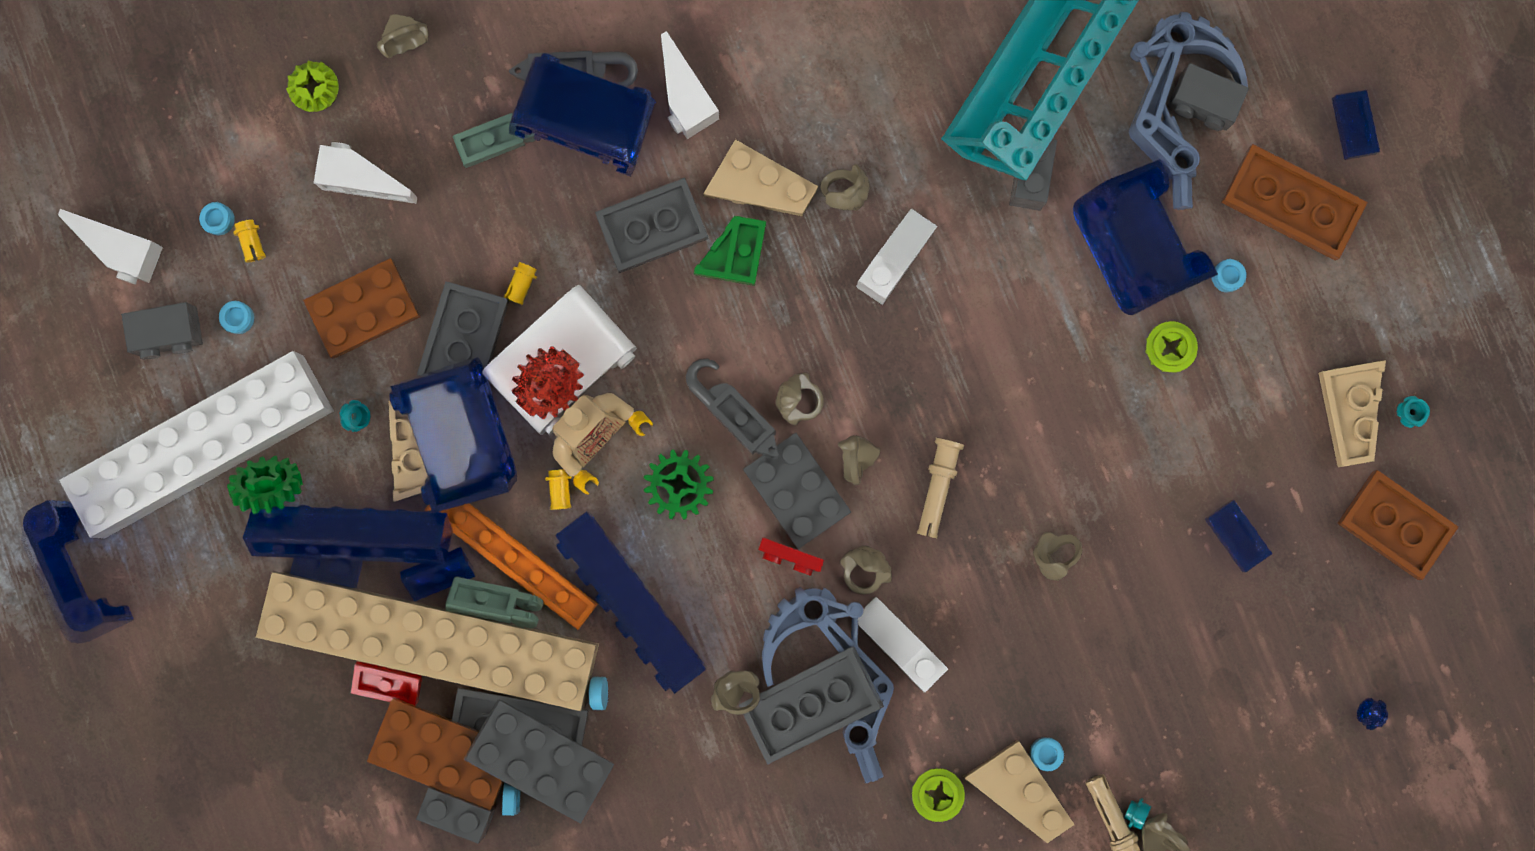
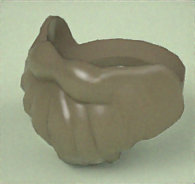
[377,14,428,58]
[820,164,869,211]
[775,373,824,426]
[838,435,880,485]
[1033,532,1083,581]
[840,546,892,595]
[711,670,760,715]
[1141,813,1190,851]

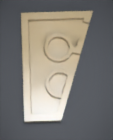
[703,140,818,216]
[1318,360,1386,467]
[389,389,457,502]
[963,740,1074,843]

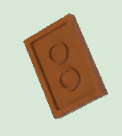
[303,258,420,359]
[1337,470,1458,580]

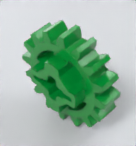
[643,449,714,520]
[227,456,303,514]

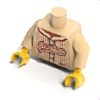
[552,393,653,495]

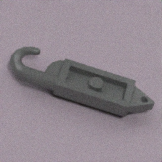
[509,51,638,89]
[686,359,779,459]

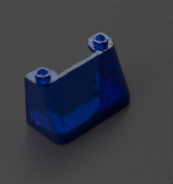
[509,53,656,177]
[1073,159,1218,315]
[389,357,517,513]
[21,500,134,643]

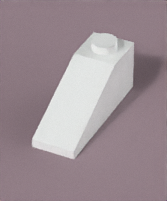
[661,31,719,139]
[314,142,417,204]
[58,209,163,285]
[856,209,937,305]
[858,597,948,692]

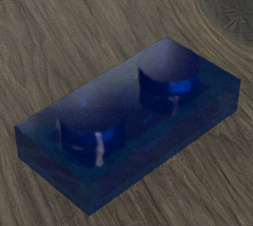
[1332,90,1380,160]
[1205,500,1272,572]
[290,542,364,588]
[400,547,475,601]

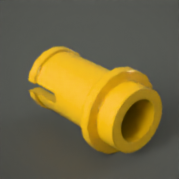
[233,220,266,263]
[503,262,537,305]
[545,469,572,510]

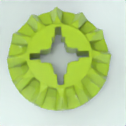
[286,60,339,112]
[1145,321,1198,373]
[912,769,965,822]

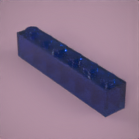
[243,505,453,564]
[555,511,707,694]

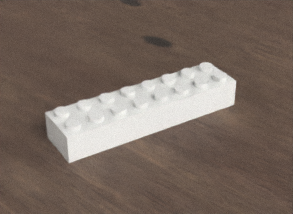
[59,351,334,538]

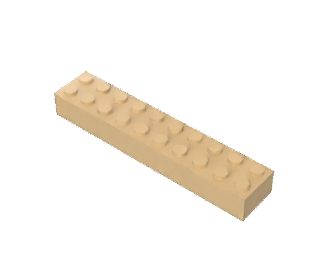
[256,572,599,711]

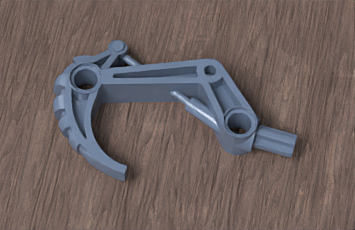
[1129,12,1248,210]
[762,587,894,783]

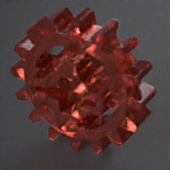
[511,346,584,419]

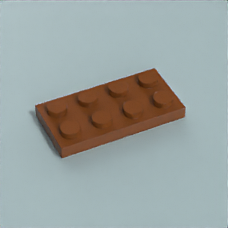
[1221,144,1368,261]
[367,698,503,810]

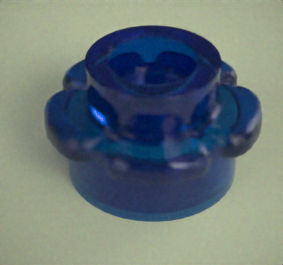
[1357,698,1388,730]

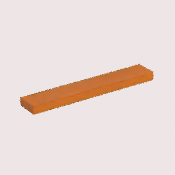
[425,485,599,630]

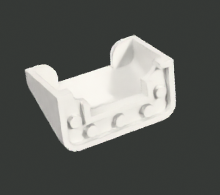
[482,285,637,435]

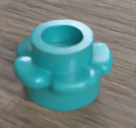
[1396,396,1430,428]
[339,400,371,432]
[1124,798,1152,830]

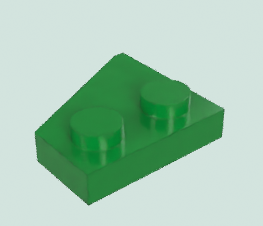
[694,216,766,286]

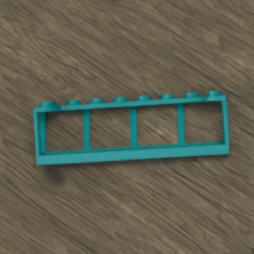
[941,0,1139,180]

